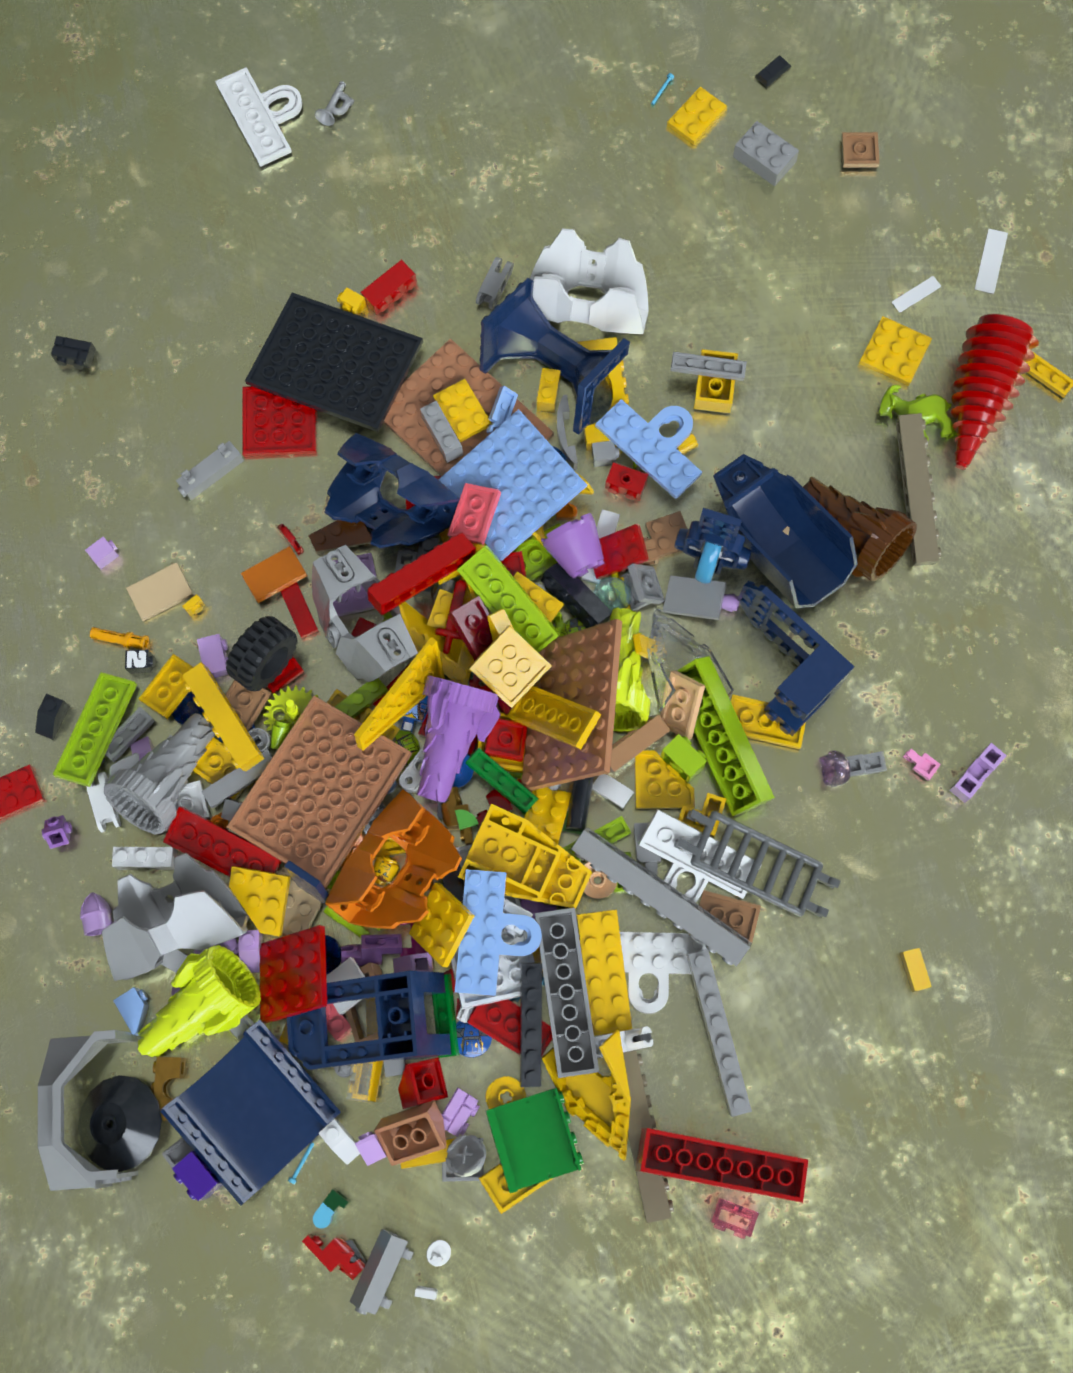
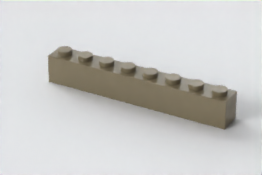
[895,413,941,566]
[623,1050,674,1223]

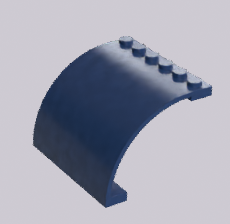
[160,1020,341,1206]

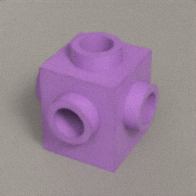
[42,815,73,849]

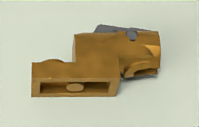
[437,787,474,846]

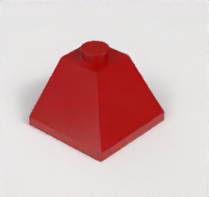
[398,1057,448,1109]

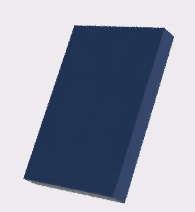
[284,861,329,906]

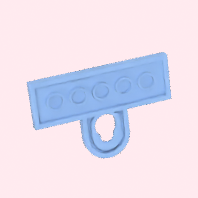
[595,399,702,499]
[455,869,542,996]

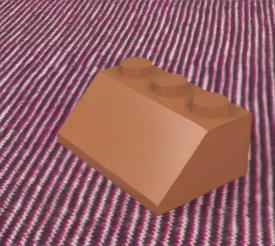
[374,1100,446,1166]

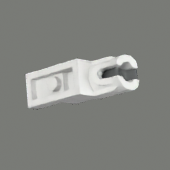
[594,1026,653,1058]

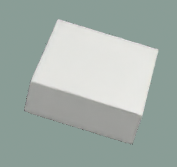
[415,1286,438,1300]

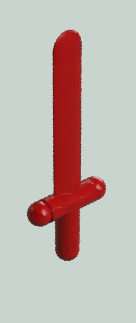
[435,580,467,654]

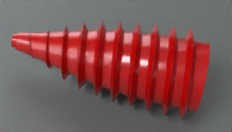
[951,314,1039,470]

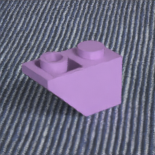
[393,953,434,973]
[355,1131,387,1166]

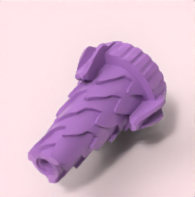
[417,675,500,803]

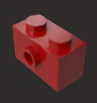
[605,462,648,501]

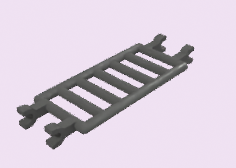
[673,809,841,918]

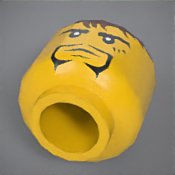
[373,855,400,886]

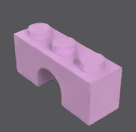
[949,743,1007,803]

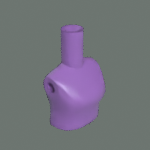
[520,899,557,919]

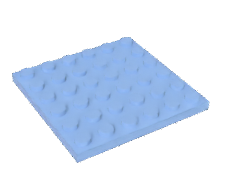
[438,409,587,561]

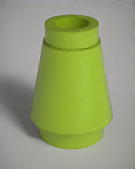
[270,720,291,749]

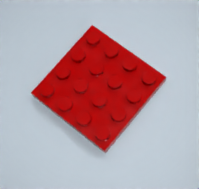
[259,925,327,1024]

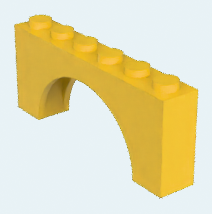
[577,337,629,451]

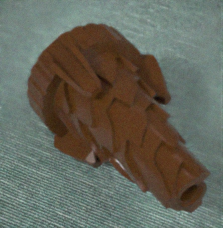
[803,477,917,581]

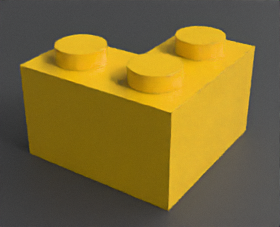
[678,793,726,838]

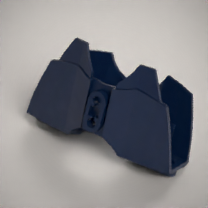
[325,433,460,548]

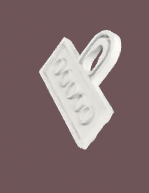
[215,67,302,167]
[638,809,762,903]
[620,932,709,1014]

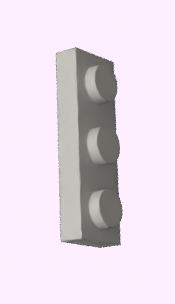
[105,707,155,762]

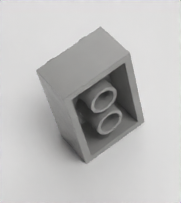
[733,121,799,186]

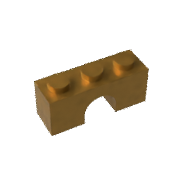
[151,1057,186,1120]

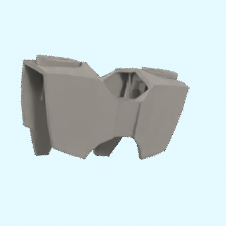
[312,545,418,682]
[102,853,249,981]

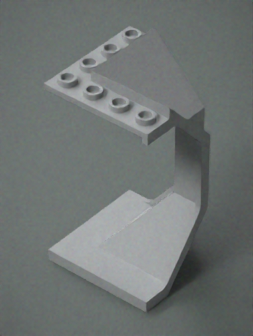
[38,1030,138,1191]

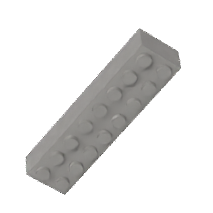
[535,908,599,1078]

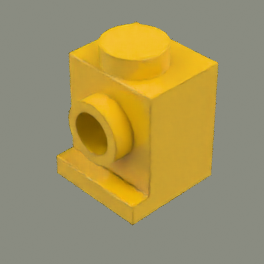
[337,287,367,316]

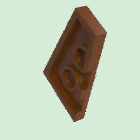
[308,520,372,553]

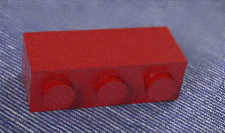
[360,259,417,315]

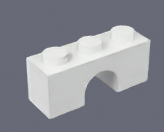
[112,847,178,870]

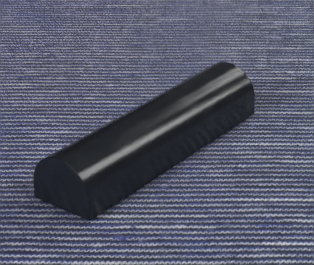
[566,777,594,832]

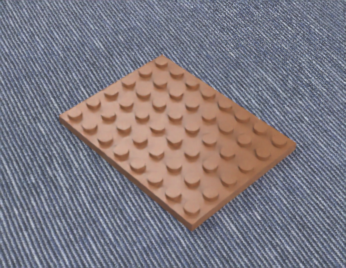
[383,339,554,477]
[522,619,622,791]
[227,696,412,888]

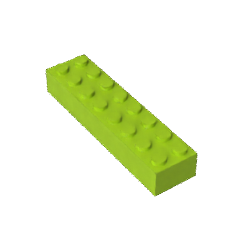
[669,656,775,816]

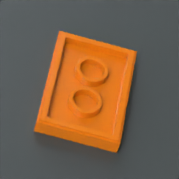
[241,546,307,603]

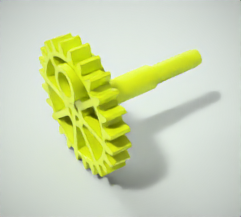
[263,685,319,733]

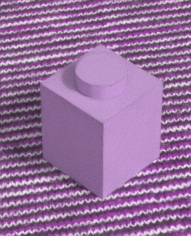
[85,537,119,569]

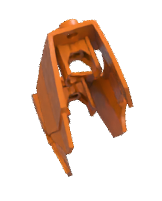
[325,789,462,929]

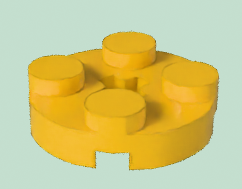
[485,1076,526,1109]

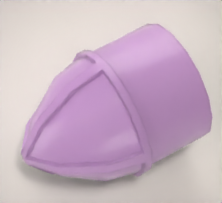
[80,892,113,936]

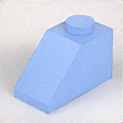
[113,987,149,1036]

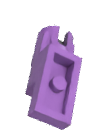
[341,934,402,967]

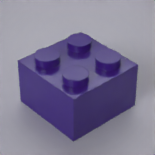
[172,1151,222,1201]

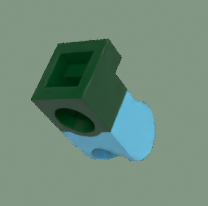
[313,1188,351,1229]

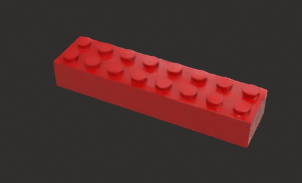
[635,1128,808,1203]

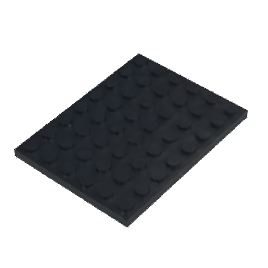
[245,292,423,432]

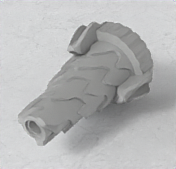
[104,713,215,834]

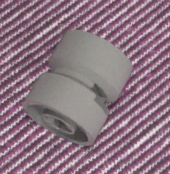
[249,728,274,753]

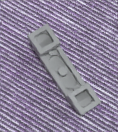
[557,395,578,470]

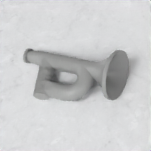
[315,81,354,126]

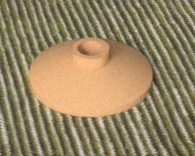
[583,862,617,899]

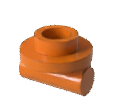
[210,812,228,829]

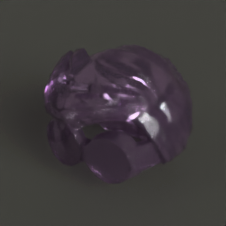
[819,750,851,788]

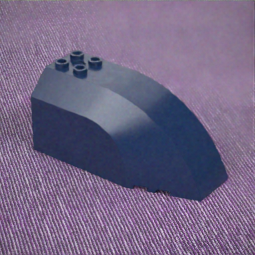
[713,454,858,608]

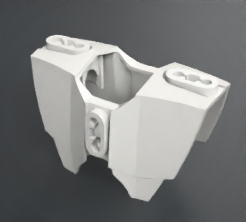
[530,228,649,334]

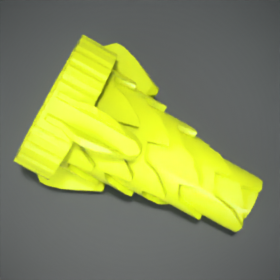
[610,607,650,732]
[138,945,261,1058]

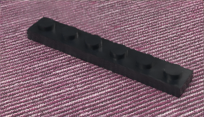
[520,962,542,1087]

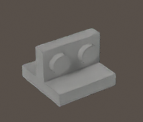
[621,563,665,611]

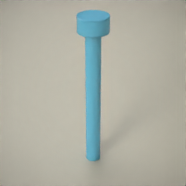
[651,73,674,105]
[287,1142,314,1185]

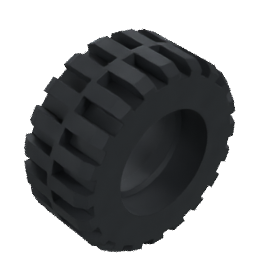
[226,616,298,692]

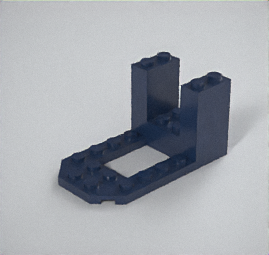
[738,581,855,736]
[287,970,451,1070]

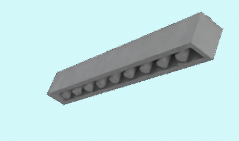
[571,827,752,966]

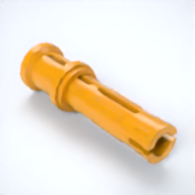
[90,627,149,650]

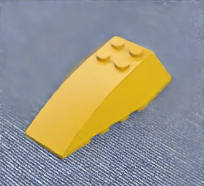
[458,804,592,909]

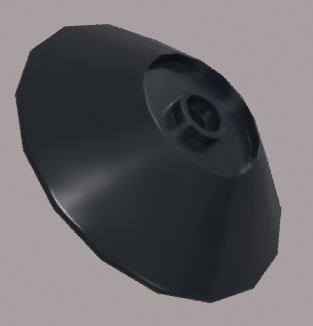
[78,1075,162,1172]

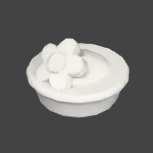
[426,1240,451,1266]

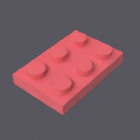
[447,483,501,545]

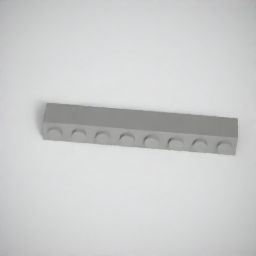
[686,950,752,1117]

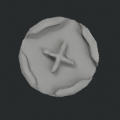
[446,1135,486,1177]

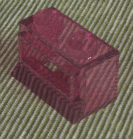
[710,1197,759,1239]

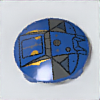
[456,1019,492,1057]

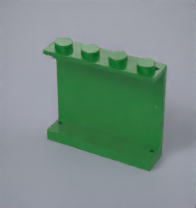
[485,1088,584,1193]

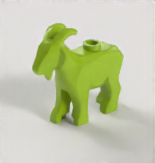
[878,385,957,441]

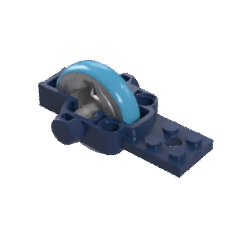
[674,508,751,584]

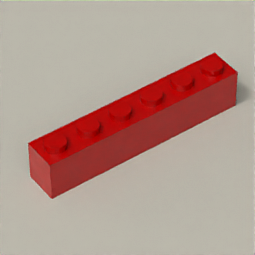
[367,533,476,616]

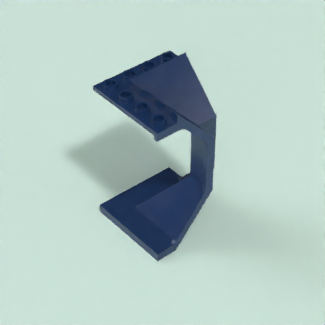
[479,278,630,435]

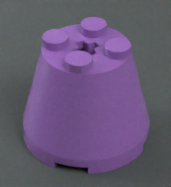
[541,513,604,579]

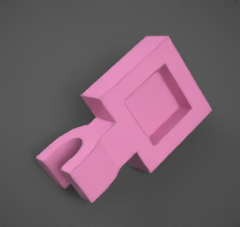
[903,749,941,781]

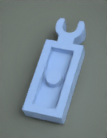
[487,386,518,434]

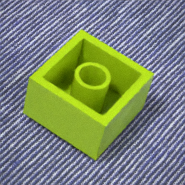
[660,734,707,783]

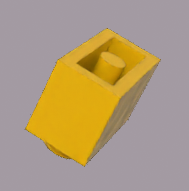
[537,368,561,413]

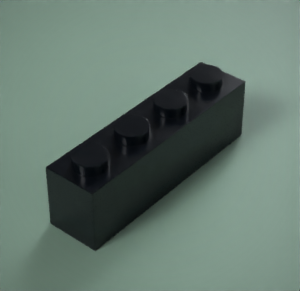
[540,562,612,628]

